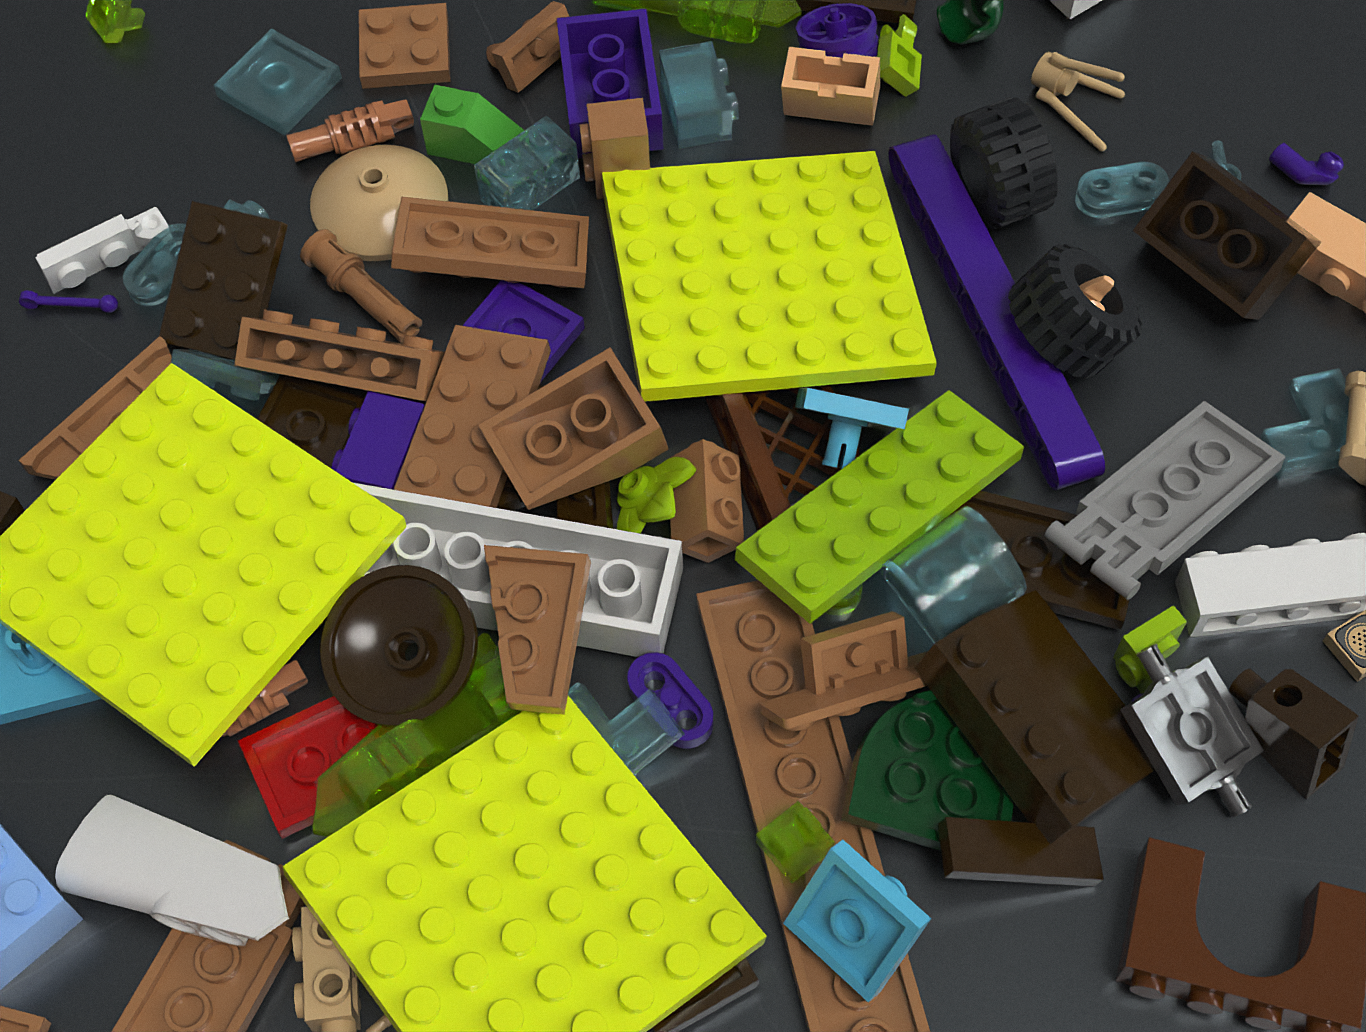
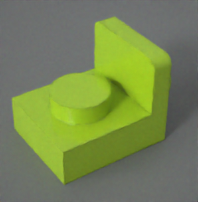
[1113,605,1187,694]

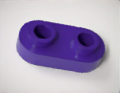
[627,652,714,749]

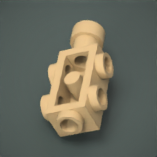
[292,907,361,1032]

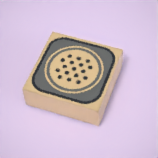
[1323,610,1366,682]

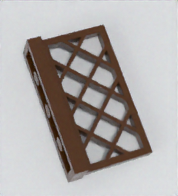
[705,385,860,531]

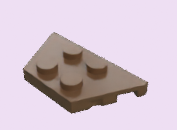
[18,336,175,480]

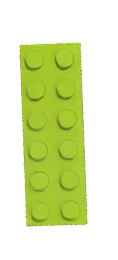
[735,390,1024,624]

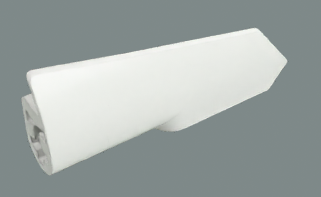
[55,795,289,946]

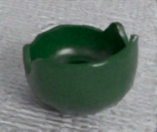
[936,0,1004,45]

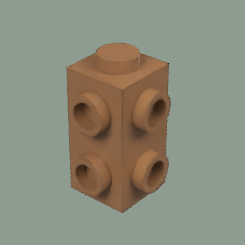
[668,439,744,563]

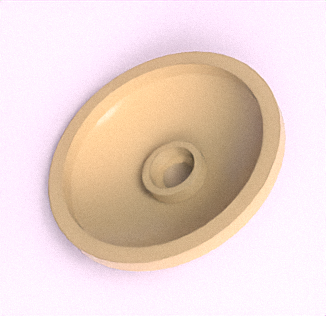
[310,145,449,261]

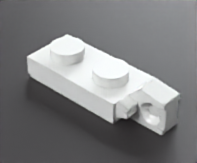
[35,207,172,294]

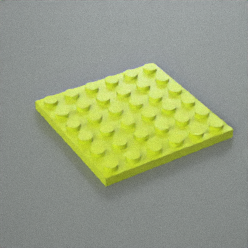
[602,151,937,402]
[0,363,407,767]
[283,696,767,1032]

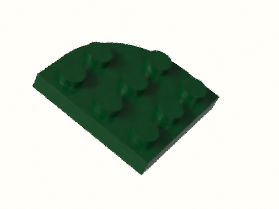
[841,691,1014,851]

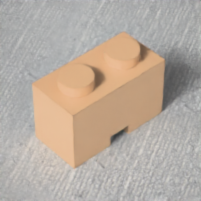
[781,47,880,126]

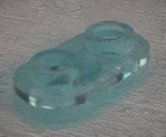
[1075,162,1169,218]
[123,223,186,306]

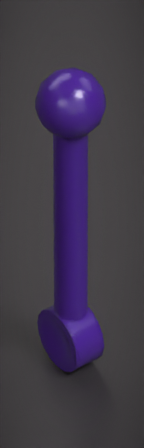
[19,290,118,313]

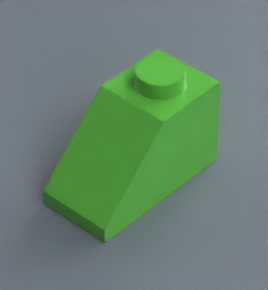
[420,85,527,172]

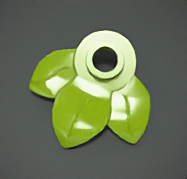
[617,457,697,534]

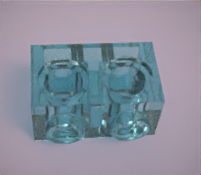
[474,115,580,210]

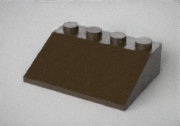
[915,590,1155,844]

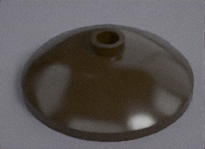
[321,565,478,727]

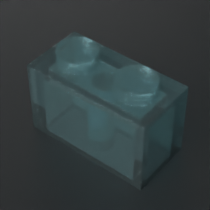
[659,41,739,149]

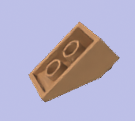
[478,348,669,510]

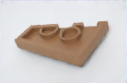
[484,545,591,715]

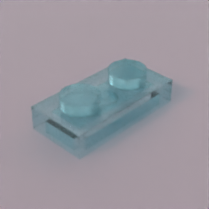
[170,349,280,400]

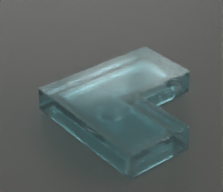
[1260,368,1349,480]
[568,682,685,775]

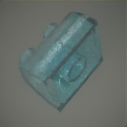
[879,506,1026,644]

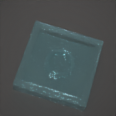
[214,28,342,135]

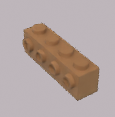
[234,310,445,401]

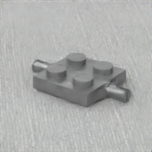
[1120,643,1264,817]

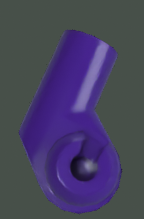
[1269,143,1344,185]

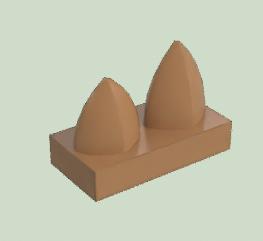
[486,1,570,93]

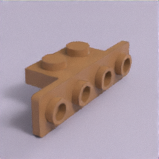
[760,611,928,731]

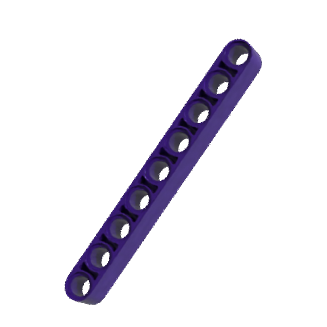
[888,134,1105,491]

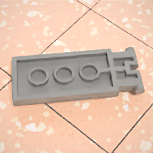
[1044,401,1286,600]

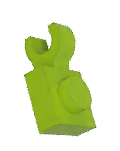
[877,14,922,97]

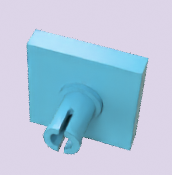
[795,388,909,469]
[0,624,102,725]
[783,840,931,1003]

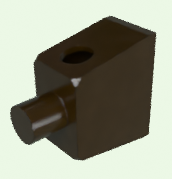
[1229,668,1359,799]

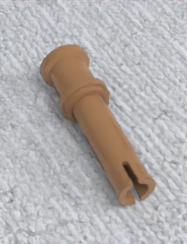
[300,229,422,343]

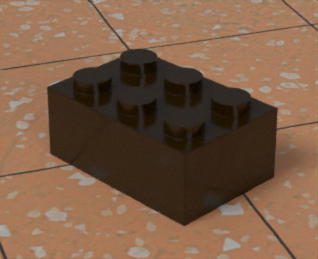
[1133,151,1321,320]

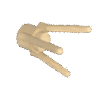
[1031,52,1125,152]

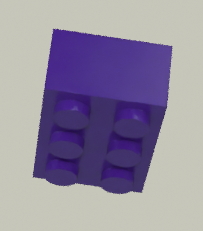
[557,9,664,159]

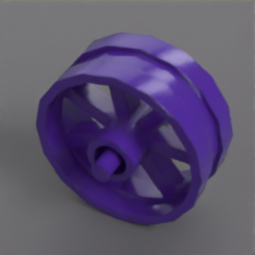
[796,3,879,58]

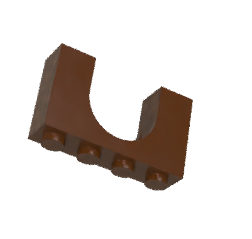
[1116,837,1366,1032]

